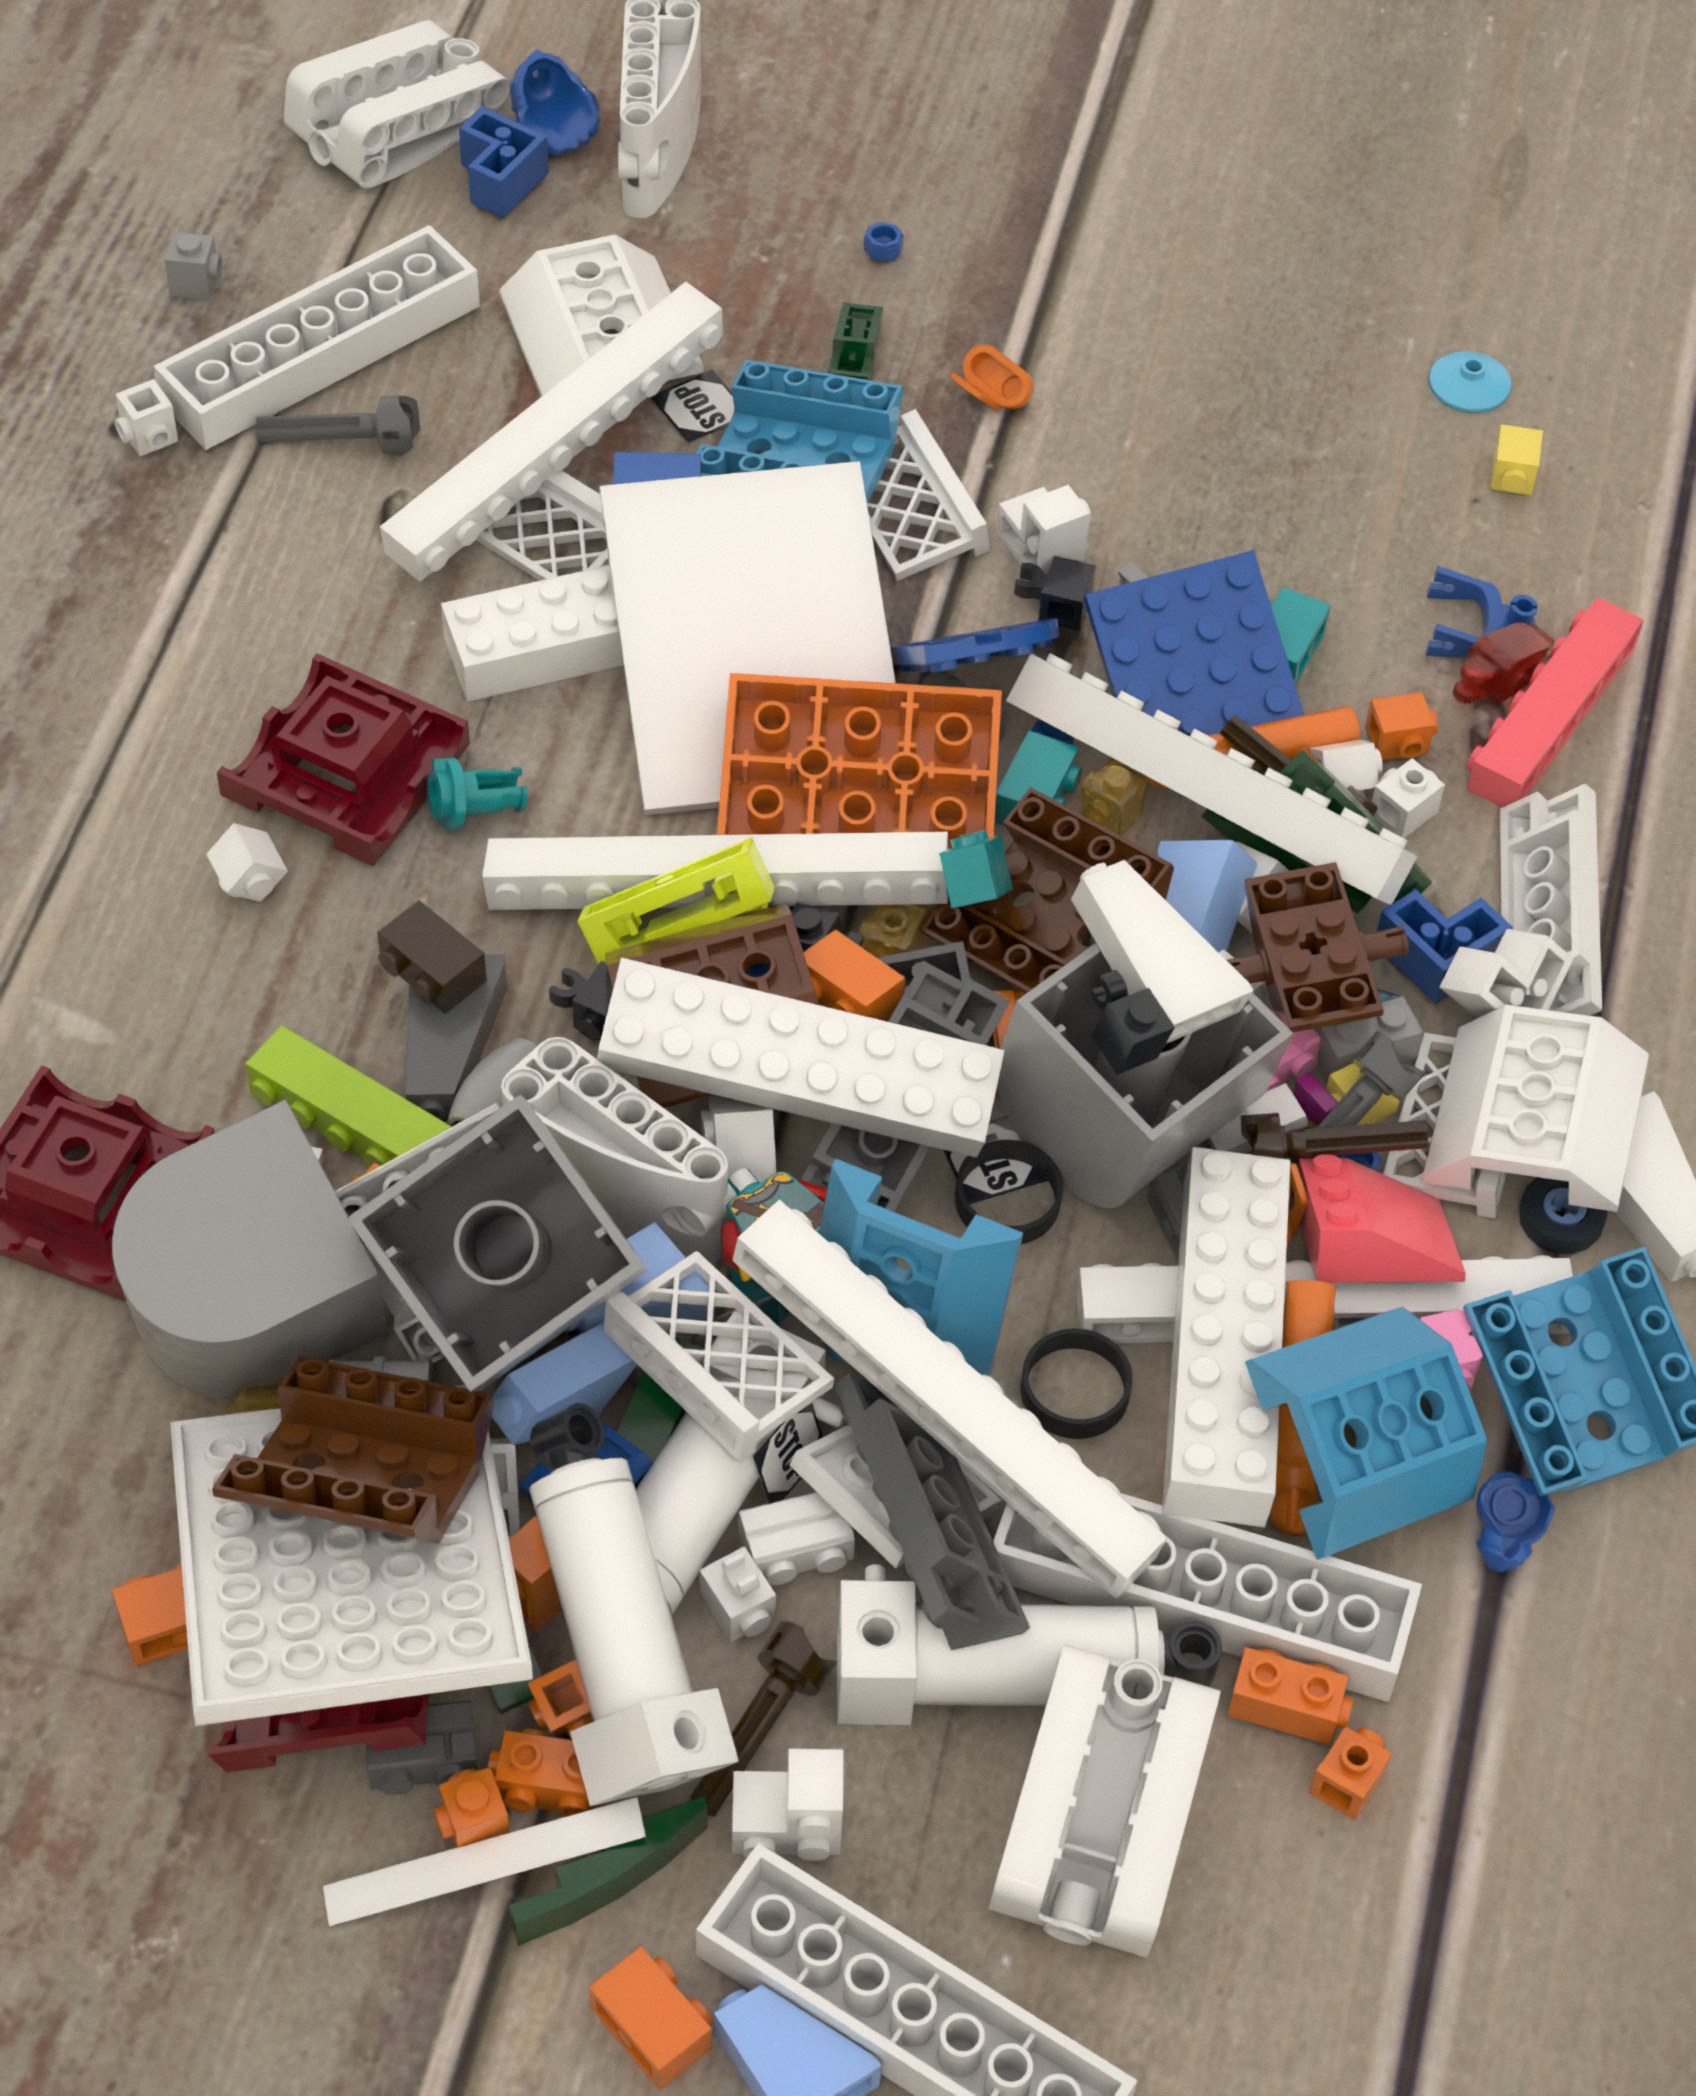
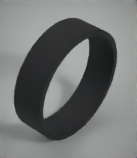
[955,1139,1063,1244]
[1020,1328,1132,1439]

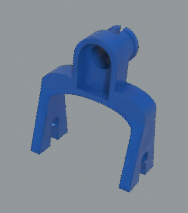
[1426,566,1538,658]

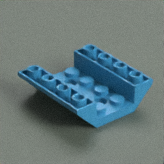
[696,360,903,505]
[819,1159,1023,1377]
[1463,1246,1696,1496]
[1245,1306,1488,1560]

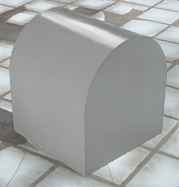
[997,943,1294,1208]
[347,1094,648,1392]
[112,1099,388,1398]

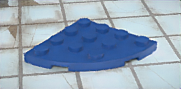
[890,618,1060,672]

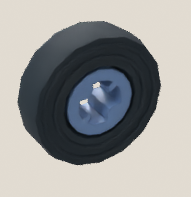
[1519,1177,1607,1254]

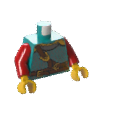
[721,1168,827,1290]

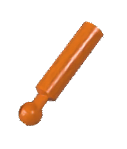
[1143,706,1360,789]
[1269,1280,1336,1536]

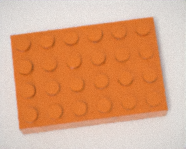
[717,673,1002,848]

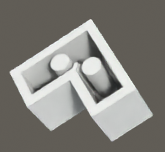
[997,485,1092,576]
[1439,929,1574,1018]
[700,1096,776,1182]
[732,1749,843,1861]

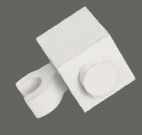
[699,1546,776,1643]

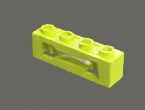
[577,837,775,964]

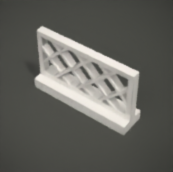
[867,409,991,581]
[476,470,610,581]
[1383,1033,1508,1219]
[603,1251,834,1462]

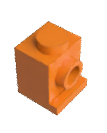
[1309,1726,1392,1821]

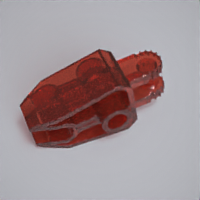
[1452,622,1555,705]

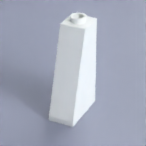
[1071,860,1253,1044]
[1613,1091,1696,1283]

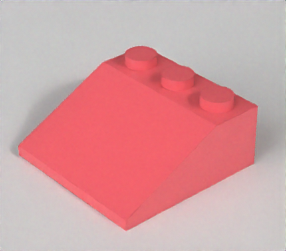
[1298,1154,1466,1283]

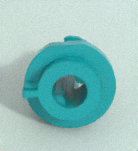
[427,757,528,831]

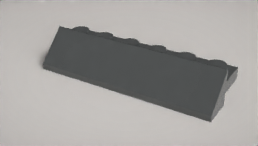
[801,961,1010,1212]
[835,1373,1030,1650]

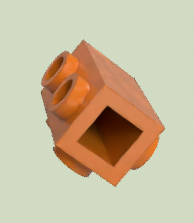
[1227,1647,1354,1745]
[488,1729,605,1817]

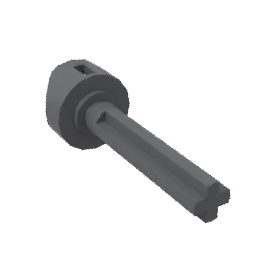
[256,395,420,454]
[1289,1031,1426,1198]

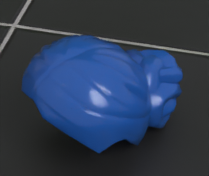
[1476,1471,1555,1573]

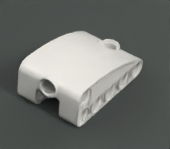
[618,0,701,219]
[284,20,511,189]
[501,1037,737,1262]
[988,1644,1221,1958]

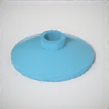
[1429,351,1511,413]

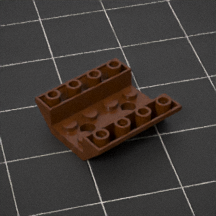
[920,787,1174,993]
[605,902,819,1108]
[212,1356,494,1544]

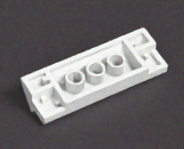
[1500,783,1602,1016]

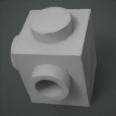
[164,232,223,300]

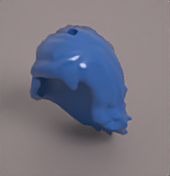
[510,49,601,155]

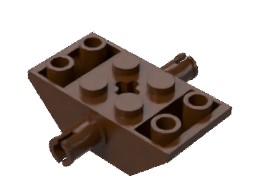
[1226,862,1409,1032]

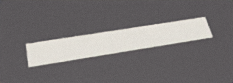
[323,1797,646,1926]

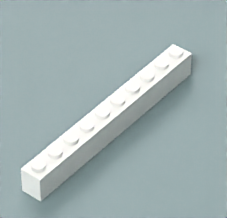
[380,282,723,582]
[1006,653,1418,905]
[482,832,949,910]
[732,1199,1167,1599]
[1076,1255,1573,1343]

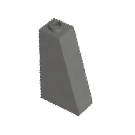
[406,954,507,1121]

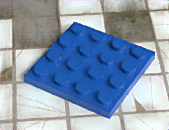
[1084,550,1304,736]

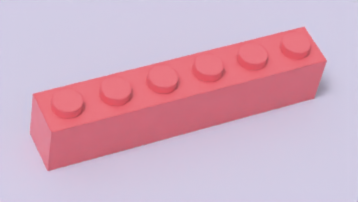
[1466,597,1644,807]

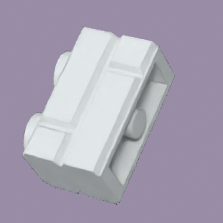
[738,1492,855,1585]

